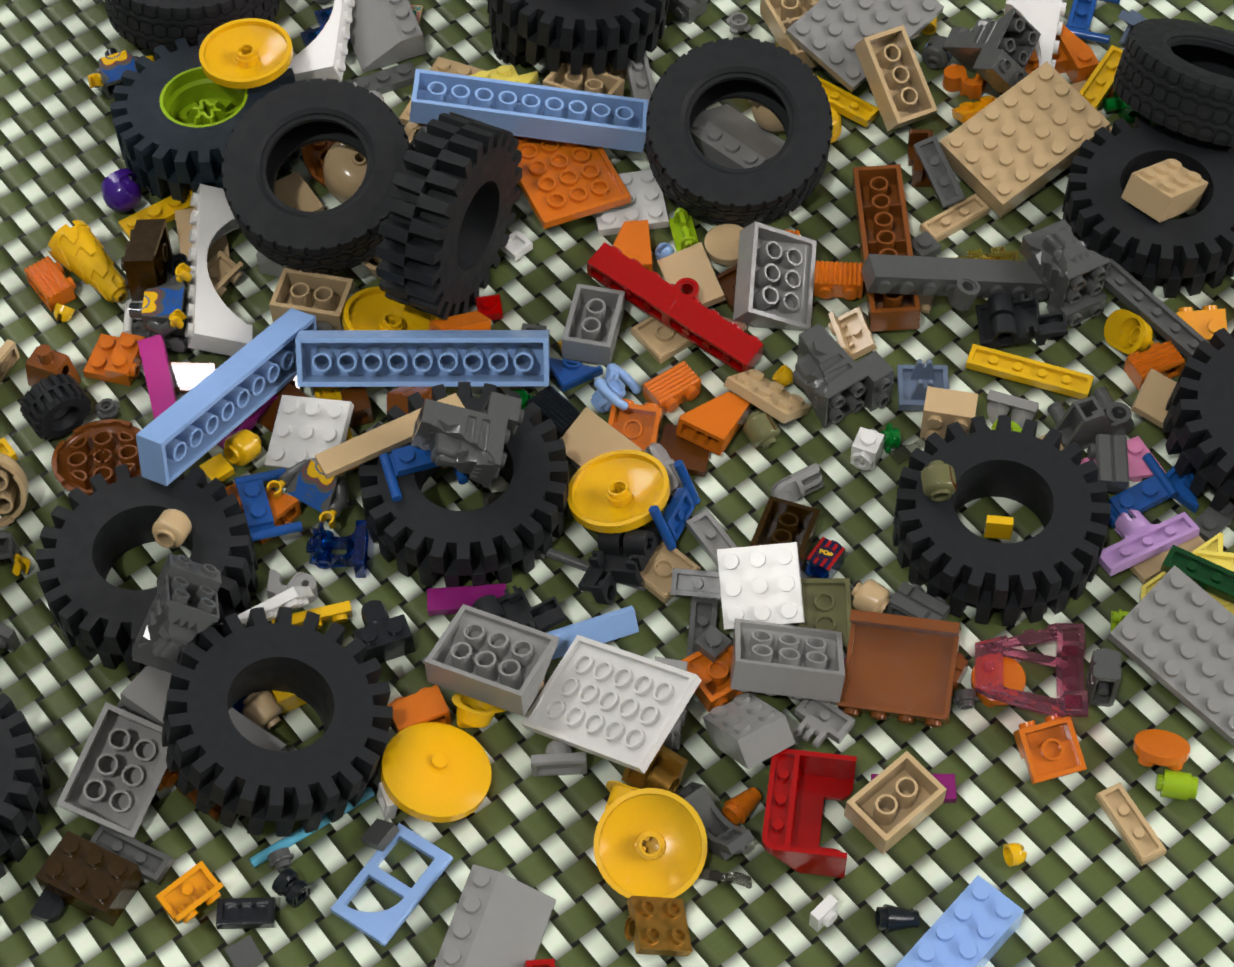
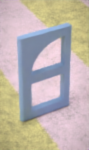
[330,823,454,947]

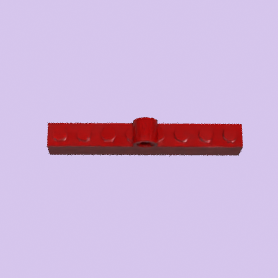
[587,242,764,373]

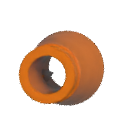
[722,787,762,825]

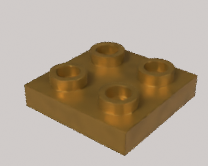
[621,745,688,793]
[624,896,693,956]

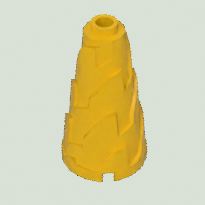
[47,220,129,303]

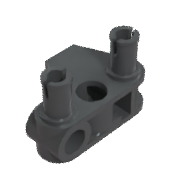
[1047,386,1134,450]

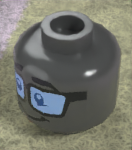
[921,36,952,69]

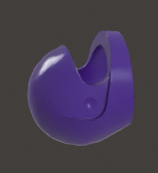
[101,168,141,213]

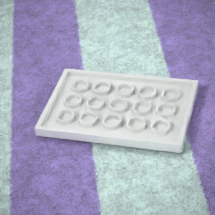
[521,635,702,774]

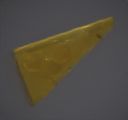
[949,246,1020,261]

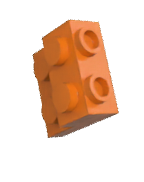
[83,332,145,386]
[608,399,663,451]
[681,645,752,712]
[1013,713,1087,785]

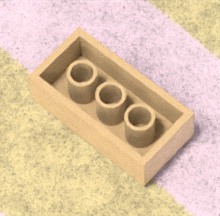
[854,25,938,131]

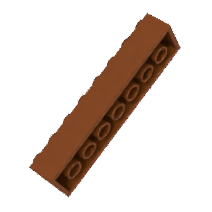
[852,164,921,332]

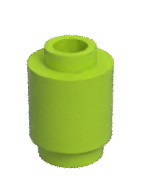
[1155,769,1198,801]

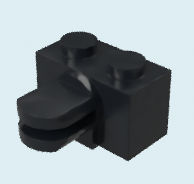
[353,600,415,663]

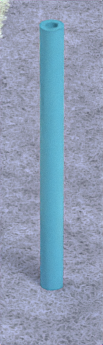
[249,786,375,868]

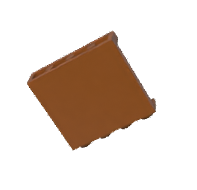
[837,609,961,728]

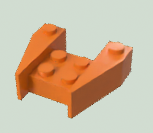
[1024,25,1099,84]

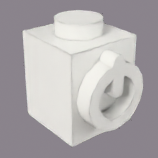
[850,427,885,471]

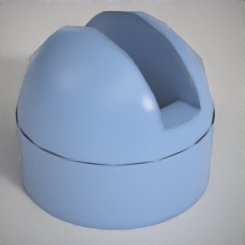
[655,242,674,260]

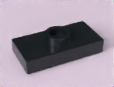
[216,897,276,929]

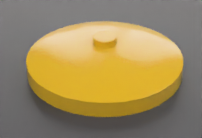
[199,18,293,89]
[342,286,439,330]
[567,450,671,534]
[380,722,492,823]
[594,788,707,899]

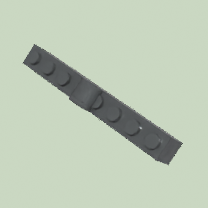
[861,254,1050,311]

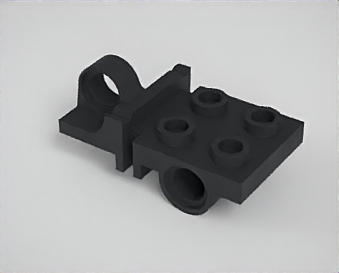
[975,292,1068,348]
[578,527,662,605]
[472,585,567,633]

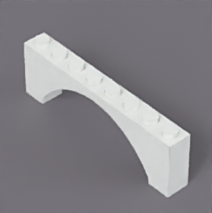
[288,0,355,82]
[1004,0,1067,69]
[185,184,253,356]

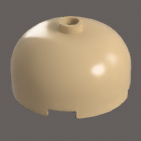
[323,142,367,203]
[0,453,29,528]

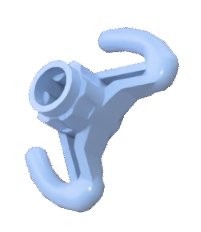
[591,363,641,413]

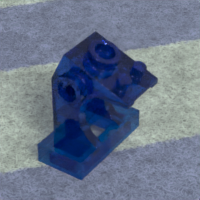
[306,520,369,578]

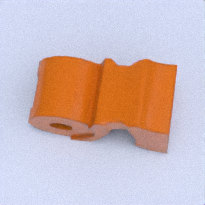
[942,64,987,100]

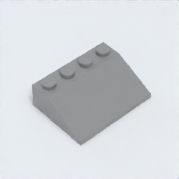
[349,0,427,73]
[690,104,785,169]
[733,221,817,331]
[424,604,559,717]
[731,618,845,703]
[56,702,168,838]
[434,864,556,967]

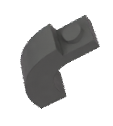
[675,782,754,861]

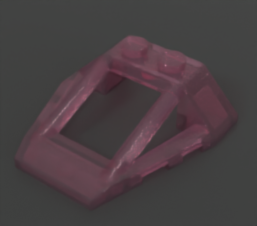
[975,623,1088,717]

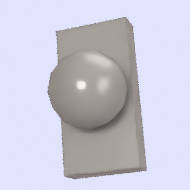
[531,740,587,777]

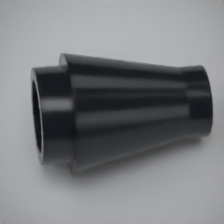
[875,904,920,933]

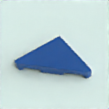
[549,357,603,392]
[1166,465,1199,513]

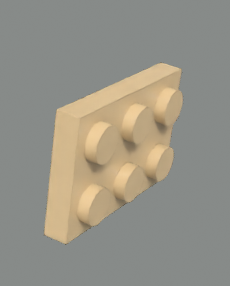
[723,369,811,424]

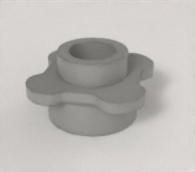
[727,12,751,34]

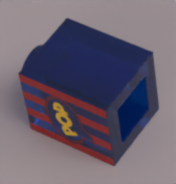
[805,537,845,578]

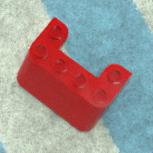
[762,749,857,878]

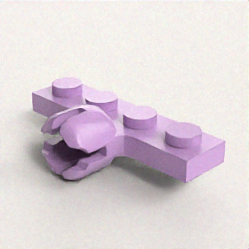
[1099,509,1200,577]

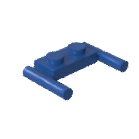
[1066,0,1120,44]
[379,445,469,502]
[1105,453,1179,528]
[649,460,701,551]
[234,468,303,542]

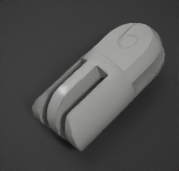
[644,443,683,494]
[771,463,825,502]

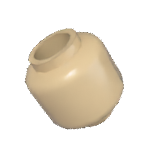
[152,509,192,548]
[851,579,890,613]
[242,690,283,730]

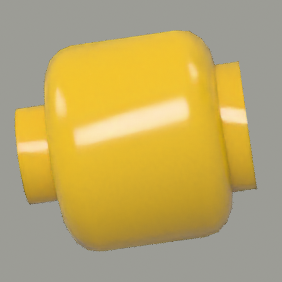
[223,429,262,466]

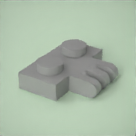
[794,698,855,748]

